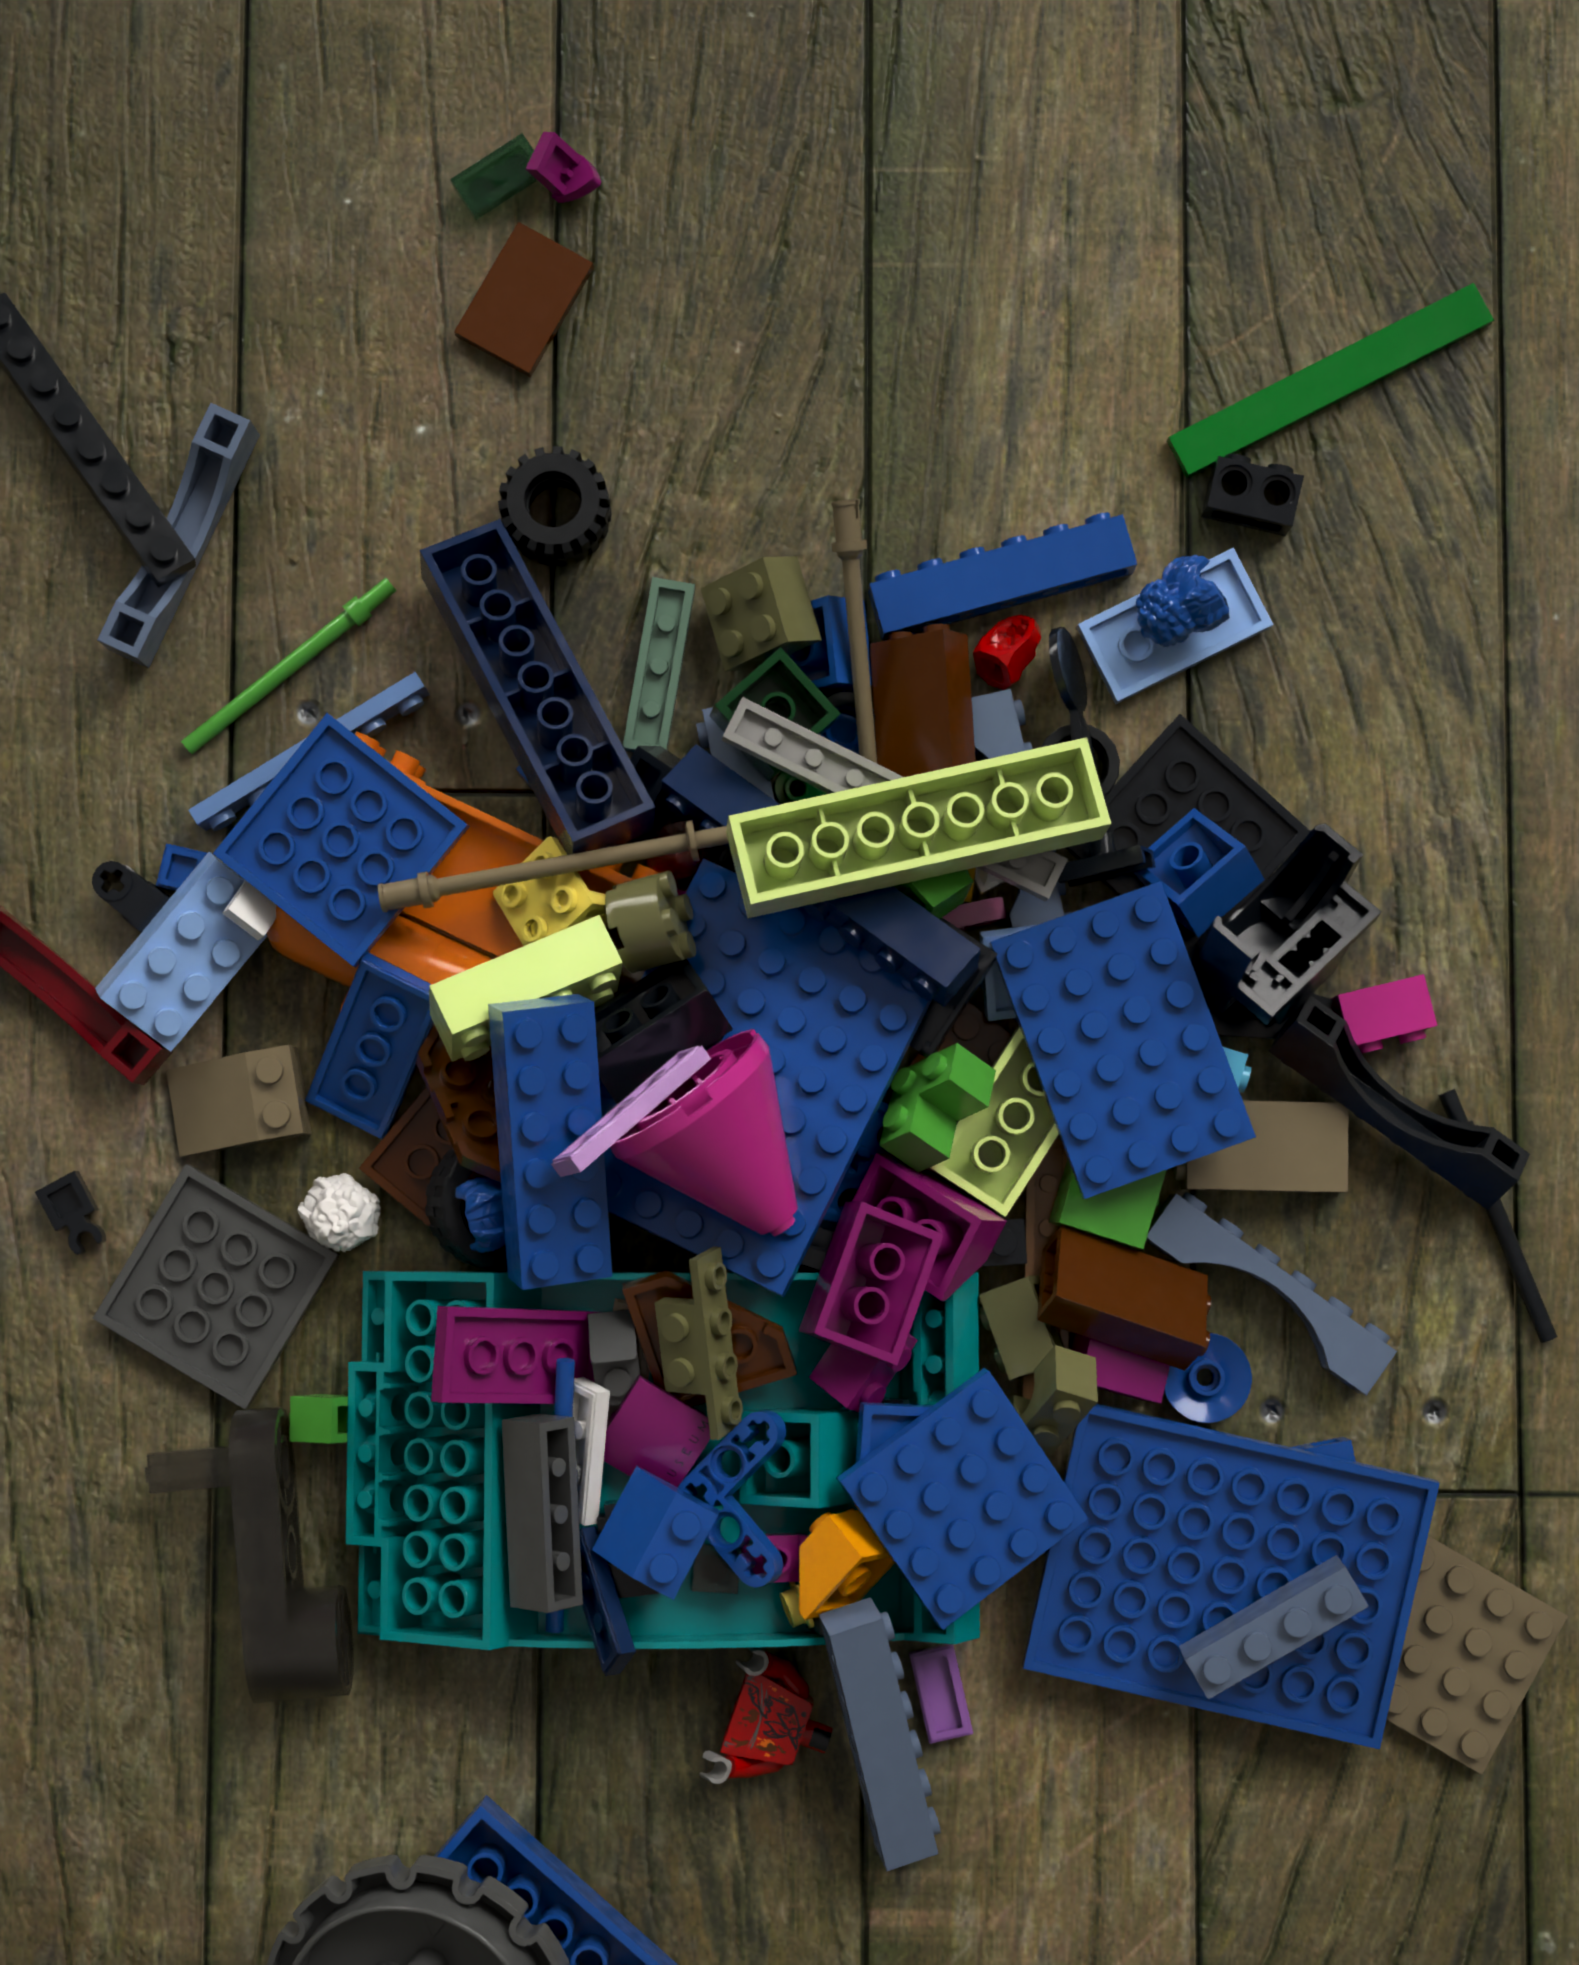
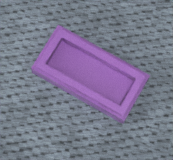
[909,1644,973,1744]

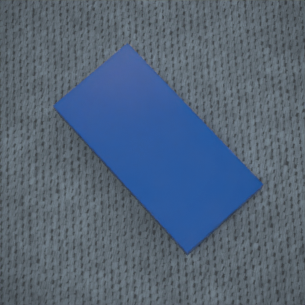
[305,952,434,1140]

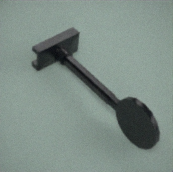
[1049,627,1156,887]

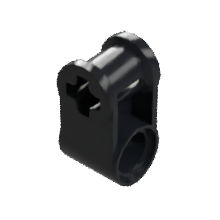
[92,861,171,932]

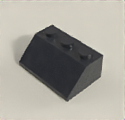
[595,959,733,1104]

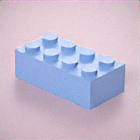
[95,852,267,1052]

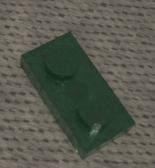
[450,133,537,220]

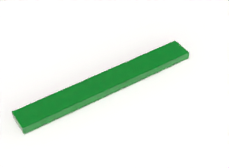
[1167,283,1494,479]

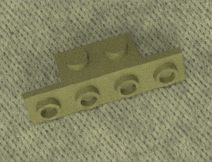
[655,1246,743,1440]

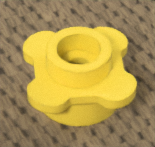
[779,1582,814,1628]

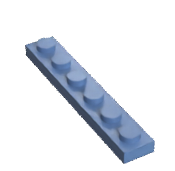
[188,672,430,831]

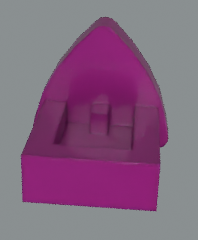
[525,132,601,203]

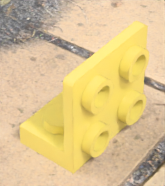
[493,836,608,946]

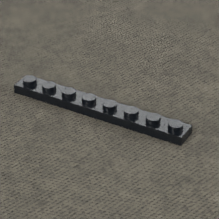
[0,292,196,588]

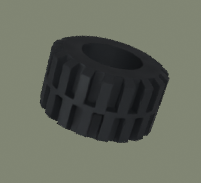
[498,446,612,566]

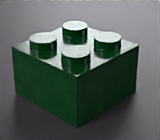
[709,647,841,782]

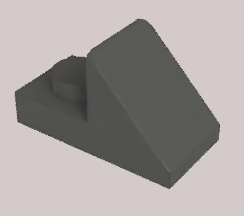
[588,1309,641,1406]

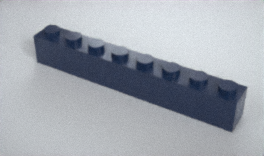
[661,744,980,1007]

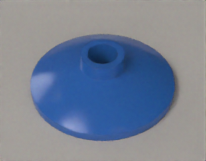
[1164,1333,1252,1423]

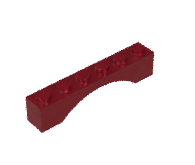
[0,905,173,1085]

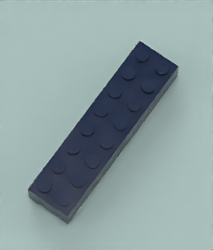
[420,519,656,855]

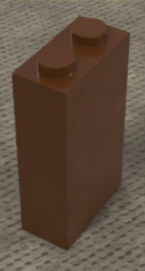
[870,624,976,777]
[1037,1224,1211,1371]

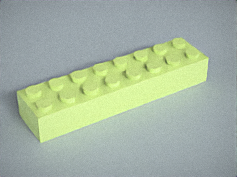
[726,737,1111,918]

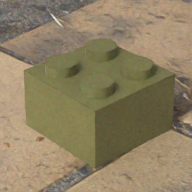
[701,556,822,672]

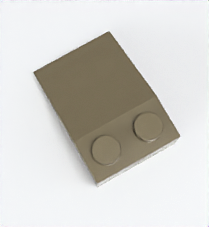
[166,1045,312,1157]

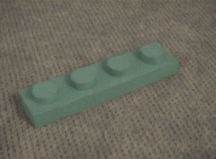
[623,577,696,752]

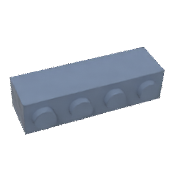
[1179,1555,1369,1700]

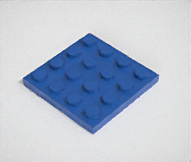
[213,713,470,968]
[836,1368,1089,1630]

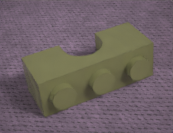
[1009,1345,1098,1458]

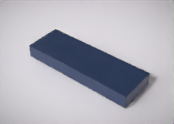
[579,1526,636,1676]

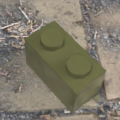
[979,1275,1065,1380]

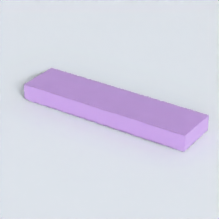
[551,1046,711,1177]

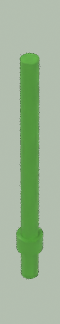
[181,577,397,755]

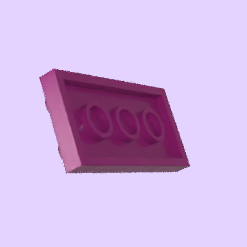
[431,1306,600,1404]

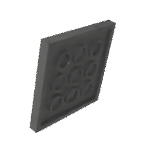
[92,1164,341,1410]

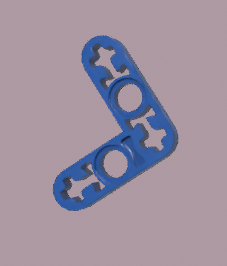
[678,1410,786,1588]

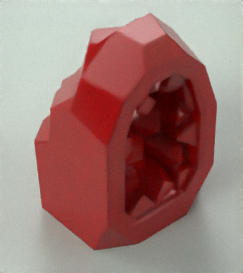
[973,615,1042,690]

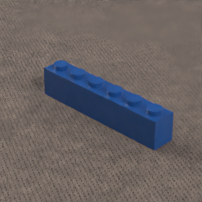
[868,512,1137,641]

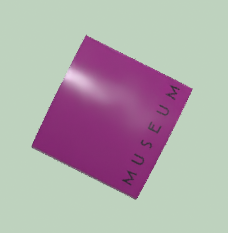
[604,1375,710,1487]

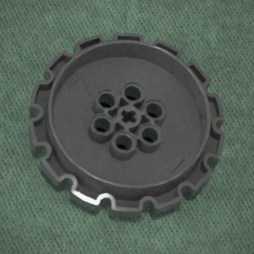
[267,1855,570,1965]

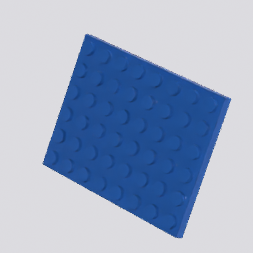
[599,858,932,1298]
[1022,1404,1440,1749]

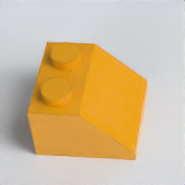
[799,1508,895,1620]

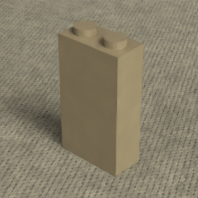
[1173,1101,1349,1193]

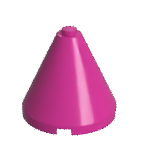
[610,1029,798,1236]

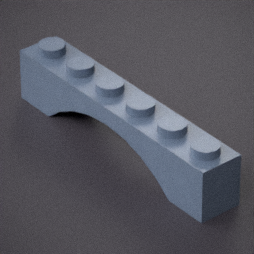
[97,403,260,668]
[972,689,1071,928]
[1146,1192,1397,1396]

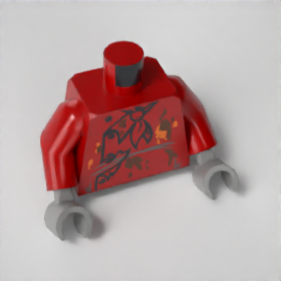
[699,1647,833,1784]

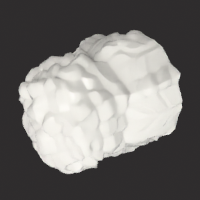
[298,1173,381,1252]

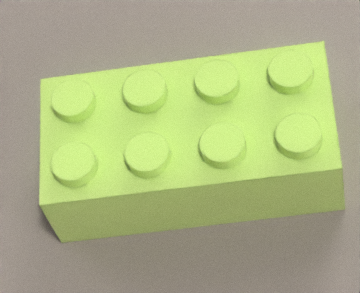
[429,915,623,1062]
[928,1025,1059,1217]

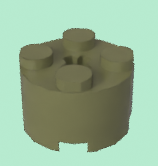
[605,870,696,973]

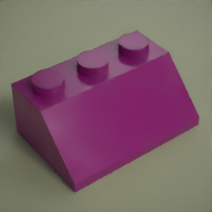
[852,1153,1007,1301]
[799,1201,944,1366]

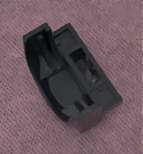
[1195,823,1381,1025]

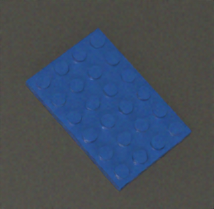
[989,881,1256,1199]

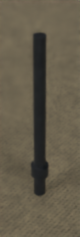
[1438,1089,1558,1343]

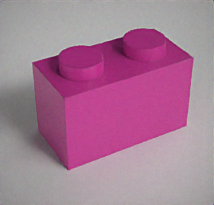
[1329,974,1438,1054]

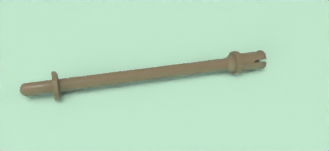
[831,499,877,763]
[377,821,729,912]

